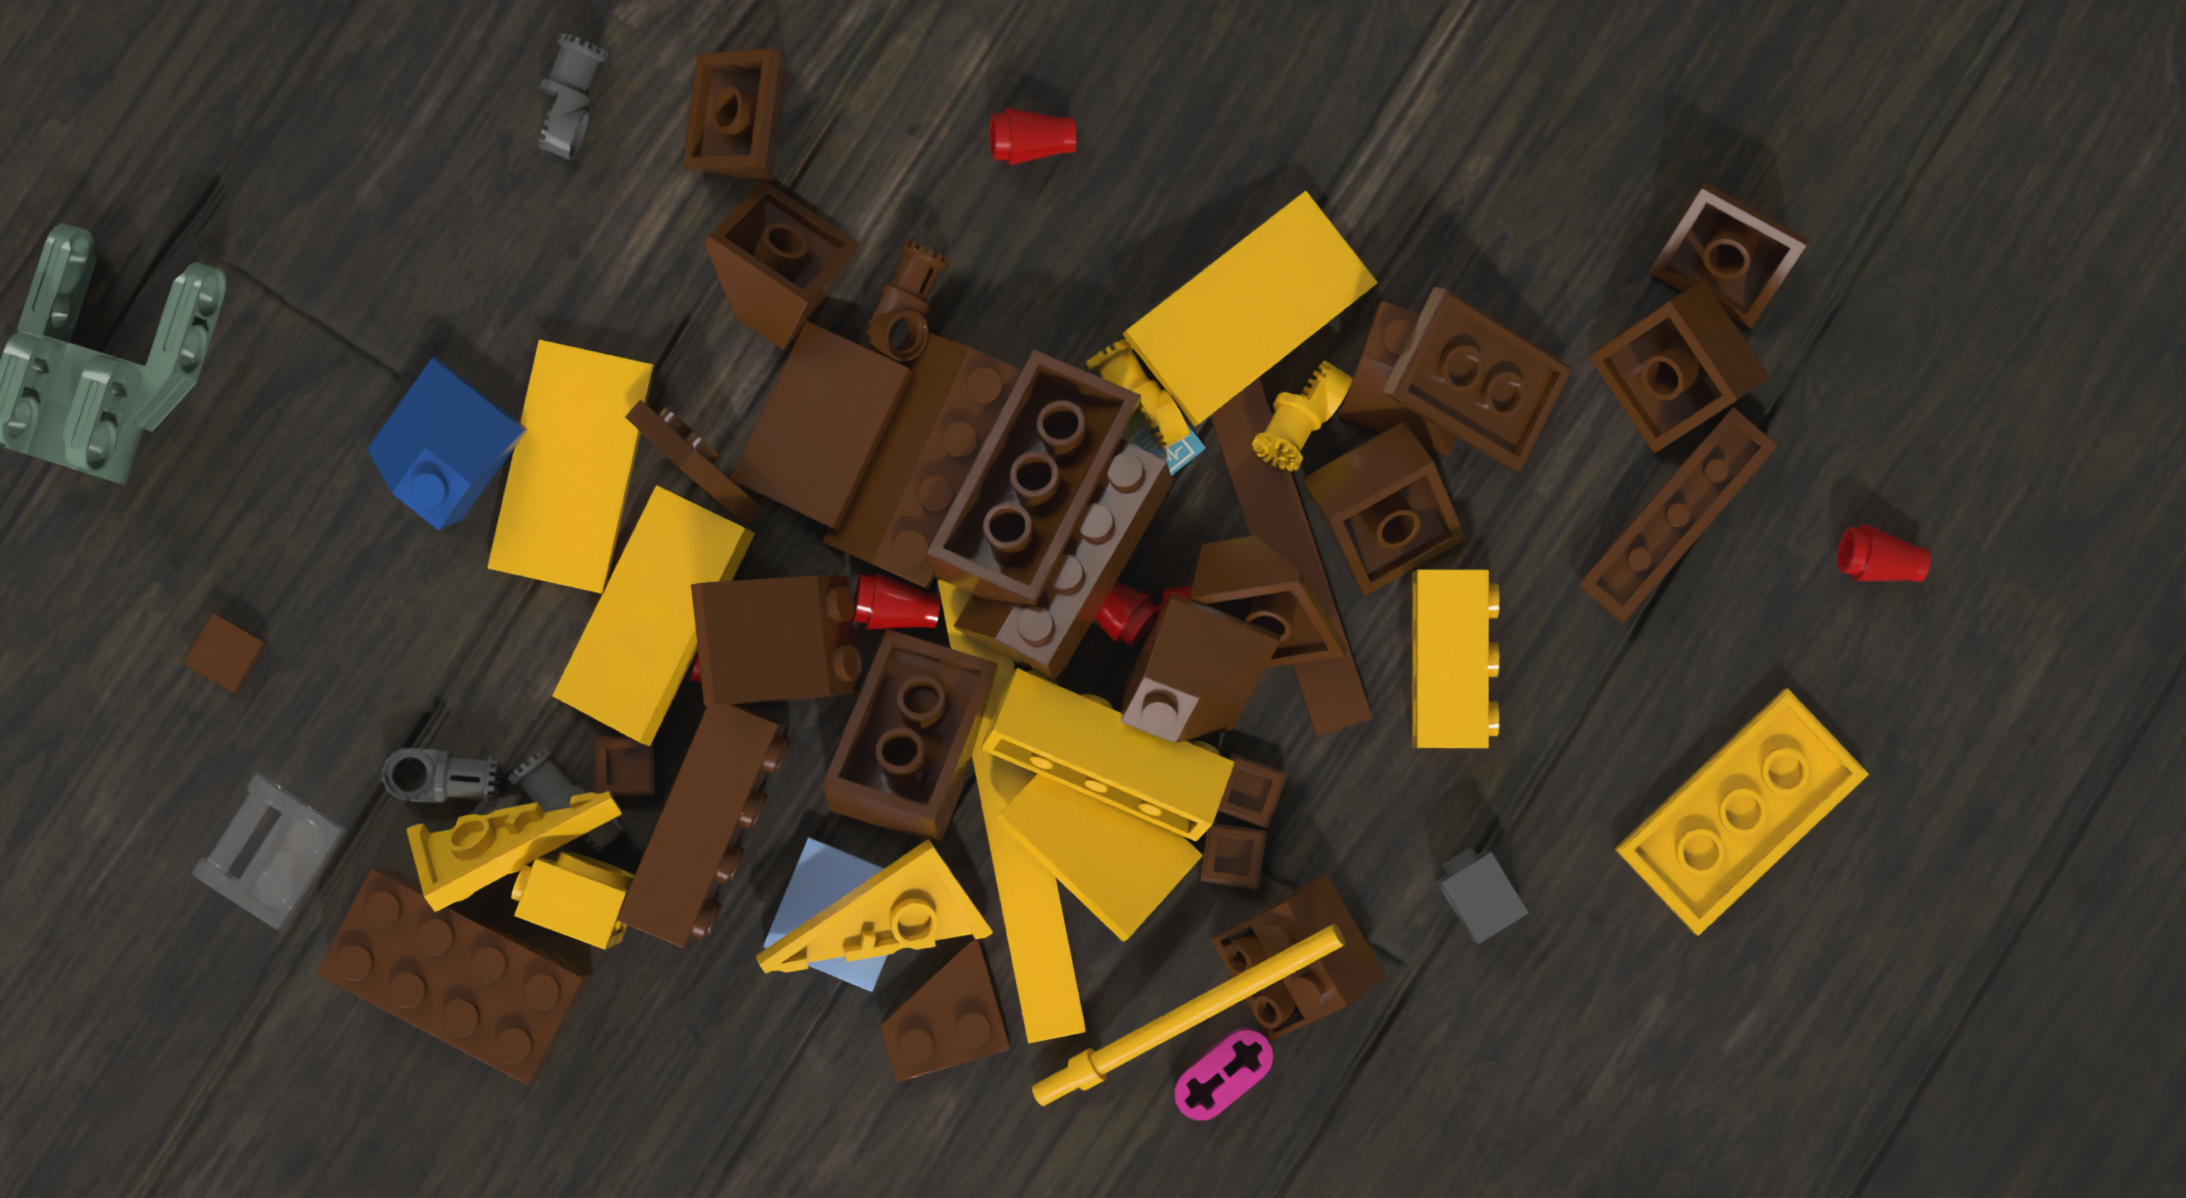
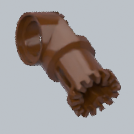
[867,239,951,362]

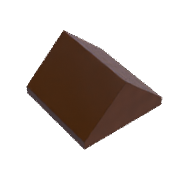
[682,49,788,182]
[1648,182,1809,329]

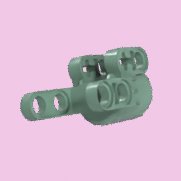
[0,223,226,485]

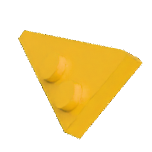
[406,791,622,912]
[756,839,993,973]

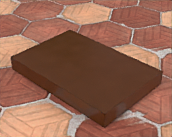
[1381,286,1573,472]
[730,321,913,530]

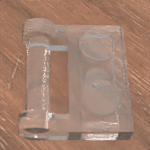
[192,773,346,930]

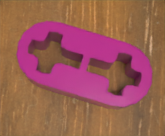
[1174,1027,1273,1121]

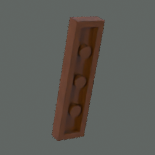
[1576,407,1778,624]

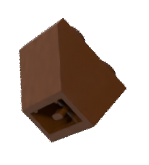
[1210,874,1387,1042]

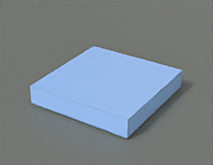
[763,837,888,992]

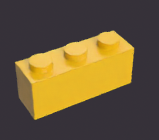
[1412,570,1499,748]

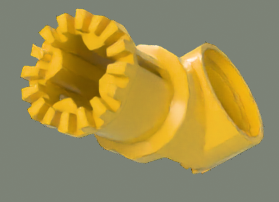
[1086,339,1190,451]
[1251,360,1353,471]

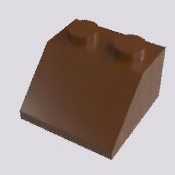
[1589,279,1770,453]
[1302,421,1466,596]

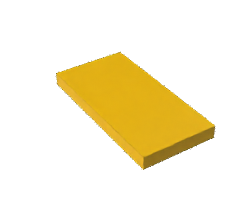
[1123,191,1378,427]
[487,340,656,594]
[552,485,755,746]
[1615,688,1869,936]

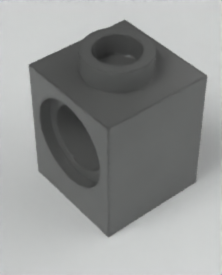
[1435,847,1529,944]

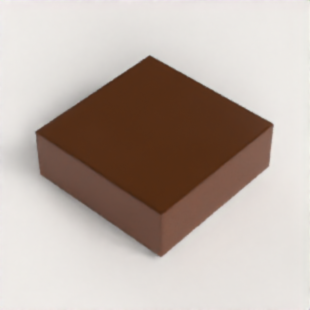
[183,613,268,693]
[595,736,657,796]
[1218,753,1288,828]
[1200,823,1267,889]

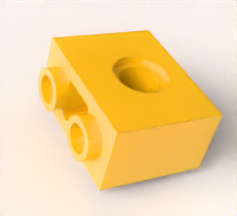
[511,849,635,950]

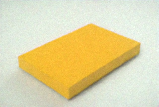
[995,774,1203,942]

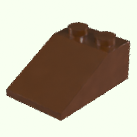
[691,575,861,706]
[822,629,998,846]

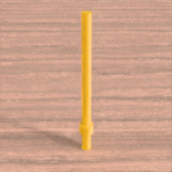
[1032,924,1345,1106]

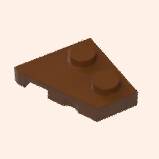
[625,400,762,525]
[881,939,1011,1083]

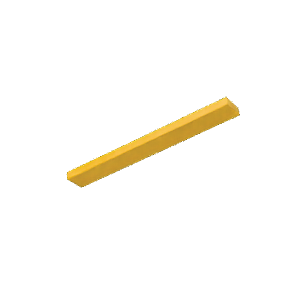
[938,580,1086,1043]

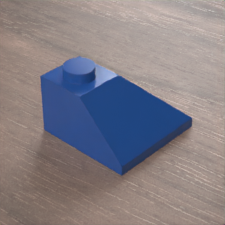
[367,357,528,530]

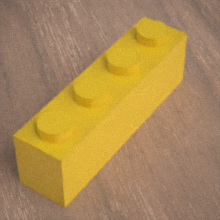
[980,668,1235,841]

